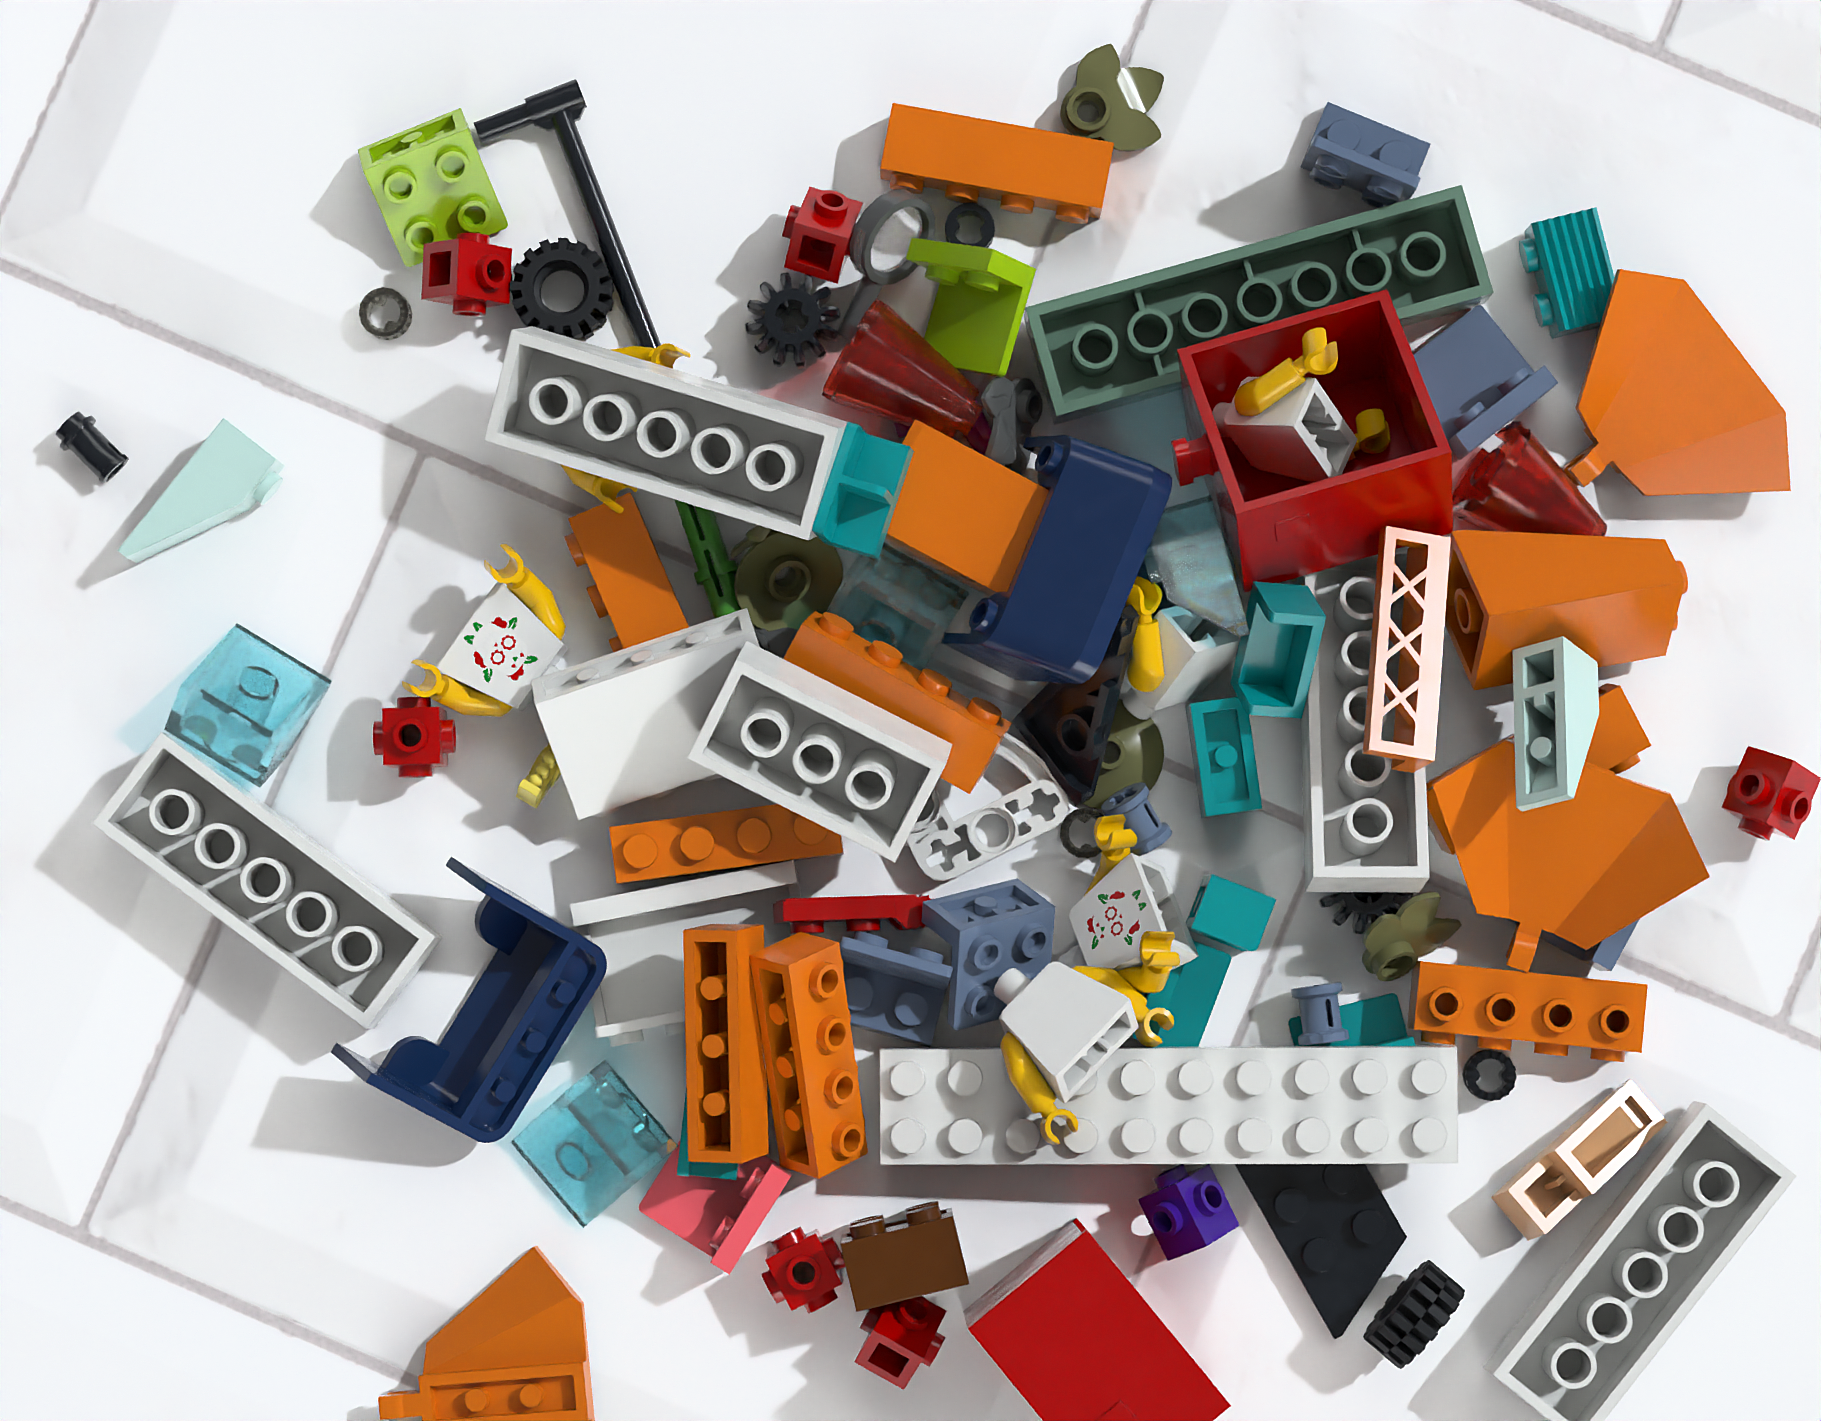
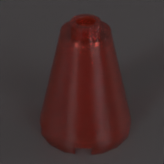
[821,299,984,439]
[1452,421,1607,536]

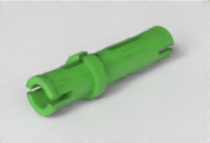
[674,499,741,619]

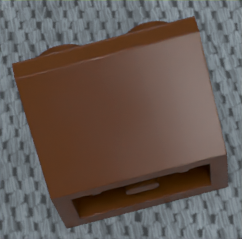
[840,1201,969,1312]

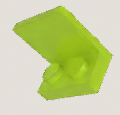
[357,108,508,267]
[906,238,1036,377]

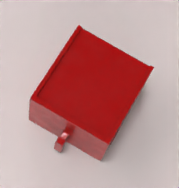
[1171,289,1453,593]
[963,1217,1231,1421]

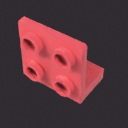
[638,1139,793,1275]

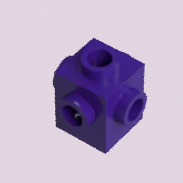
[1137,1164,1240,1261]

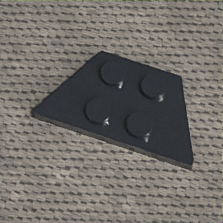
[1234,1164,1407,1339]

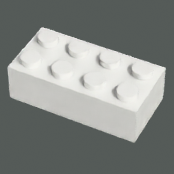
[687,641,953,862]

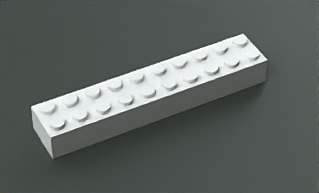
[880,1045,1459,1165]

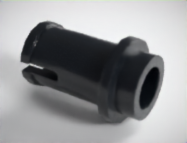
[55,411,129,484]

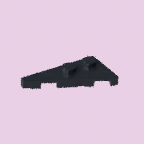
[1012,605,1140,806]

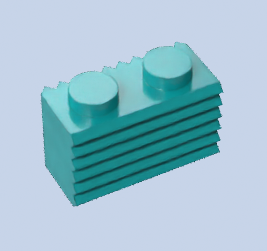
[1519,207,1615,339]

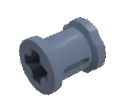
[1101,782,1173,856]
[1291,982,1349,1045]

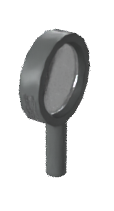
[838,189,935,342]

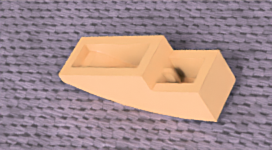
[1491,1079,1668,1241]

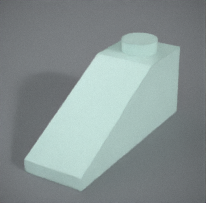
[117,417,285,563]
[1512,636,1599,811]

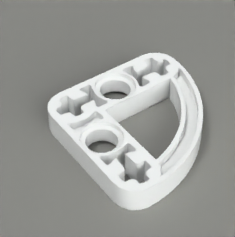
[906,733,1069,881]

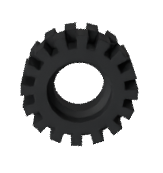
[510,238,614,340]
[1363,1260,1465,1369]

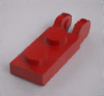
[773,894,934,934]

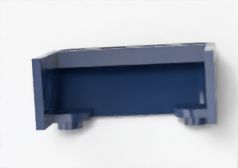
[941,435,1172,684]
[331,856,607,1143]

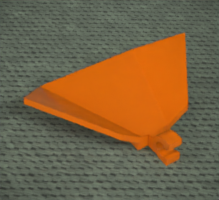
[1560,269,1791,496]
[1432,739,1710,972]
[378,1246,595,1421]

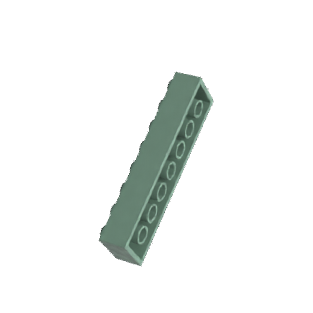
[1023,185,1494,425]

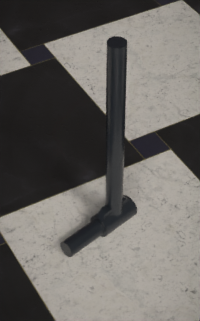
[473,79,661,348]

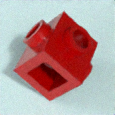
[782,186,865,284]
[421,233,512,317]
[373,697,456,778]
[1721,746,1821,841]
[761,1226,845,1314]
[854,1296,947,1390]

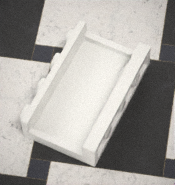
[531,608,760,820]
[570,860,802,1047]

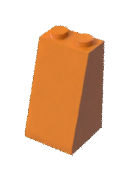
[885,419,1049,597]
[1445,530,1688,690]

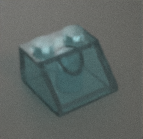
[1144,495,1250,637]
[827,542,970,671]
[164,623,332,788]
[510,1060,678,1228]

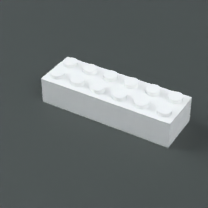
[483,326,848,540]
[1297,546,1430,892]
[92,732,443,1029]
[1483,1101,1797,1421]

